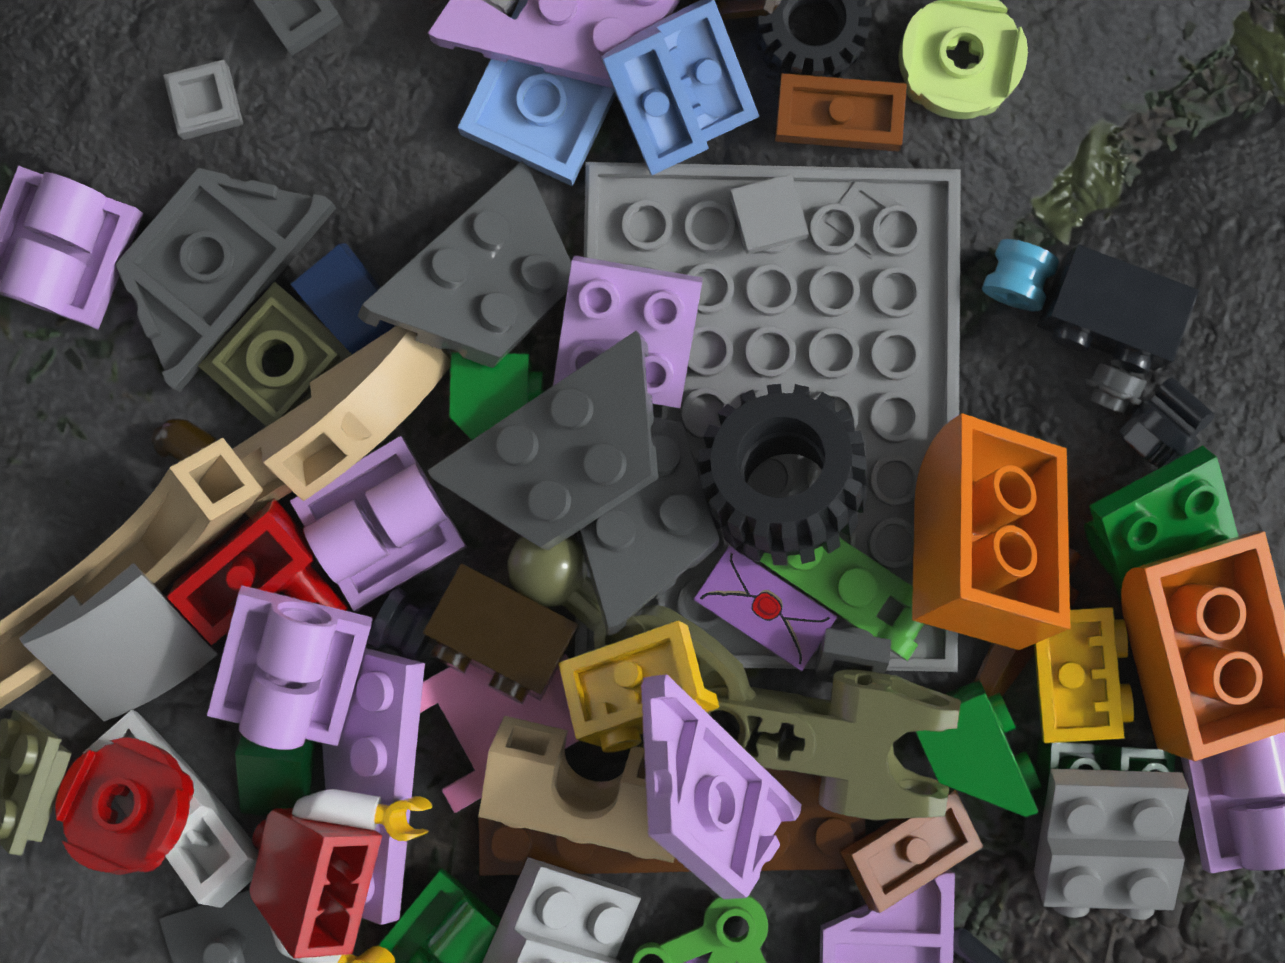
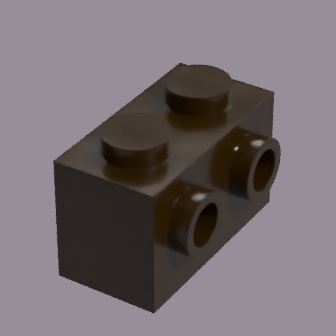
[423,563,578,704]

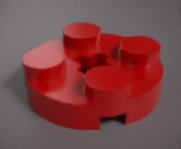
[55,737,194,875]

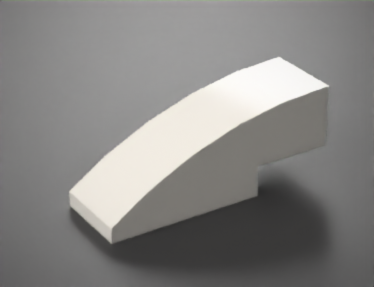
[83,710,259,908]

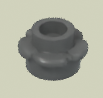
[1084,362,1147,414]

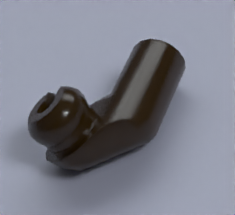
[152,418,217,461]

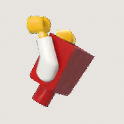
[250,789,432,963]

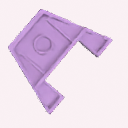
[428,0,680,88]

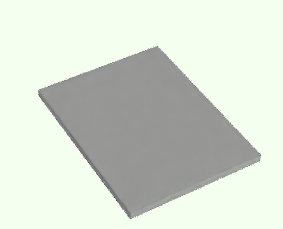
[575,162,961,672]

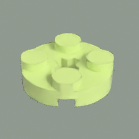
[899,0,1028,119]

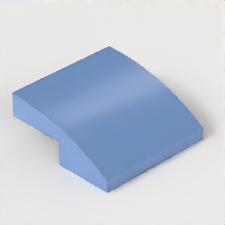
[601,0,760,175]

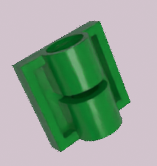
[1084,445,1238,603]
[378,868,502,963]

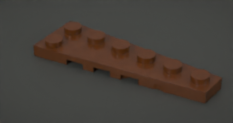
[479,767,866,876]

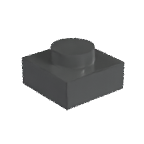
[253,0,343,57]
[814,627,891,683]

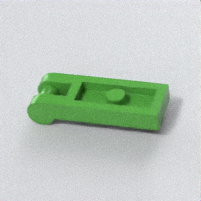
[760,537,924,661]

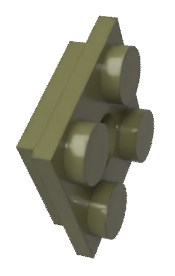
[198,282,352,427]
[0,709,72,856]

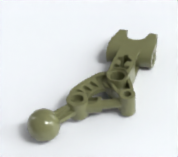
[507,535,961,820]

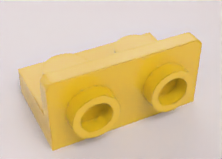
[1034,607,1134,743]
[558,620,719,752]

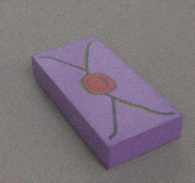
[693,546,837,671]

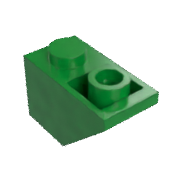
[449,352,543,440]
[916,679,1042,817]

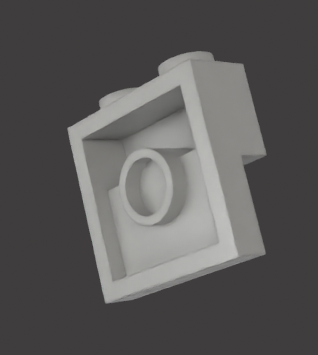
[1034,769,1189,920]
[483,857,641,963]

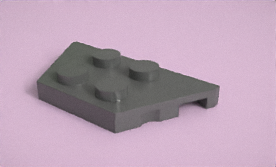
[357,161,571,368]
[116,168,336,392]
[427,331,658,550]
[578,417,719,636]

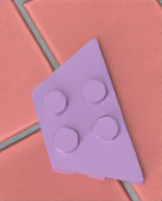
[641,674,802,899]
[820,870,955,963]

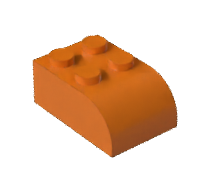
[912,413,1070,650]
[1121,531,1285,762]

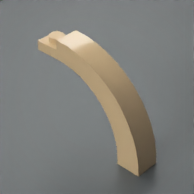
[0,438,263,709]

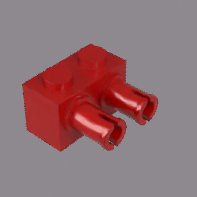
[167,498,349,645]

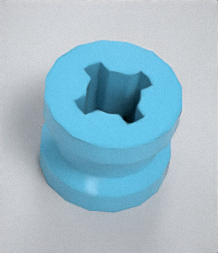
[982,239,1060,311]

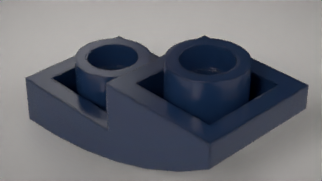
[291,243,396,355]

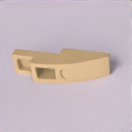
[232,326,451,518]

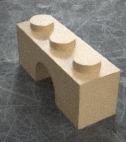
[479,716,675,863]

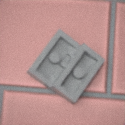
[19,563,218,721]

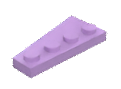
[322,648,425,925]

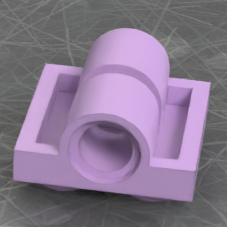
[0,166,143,330]
[553,256,703,408]
[290,436,467,611]
[207,585,372,750]
[1181,732,1285,874]

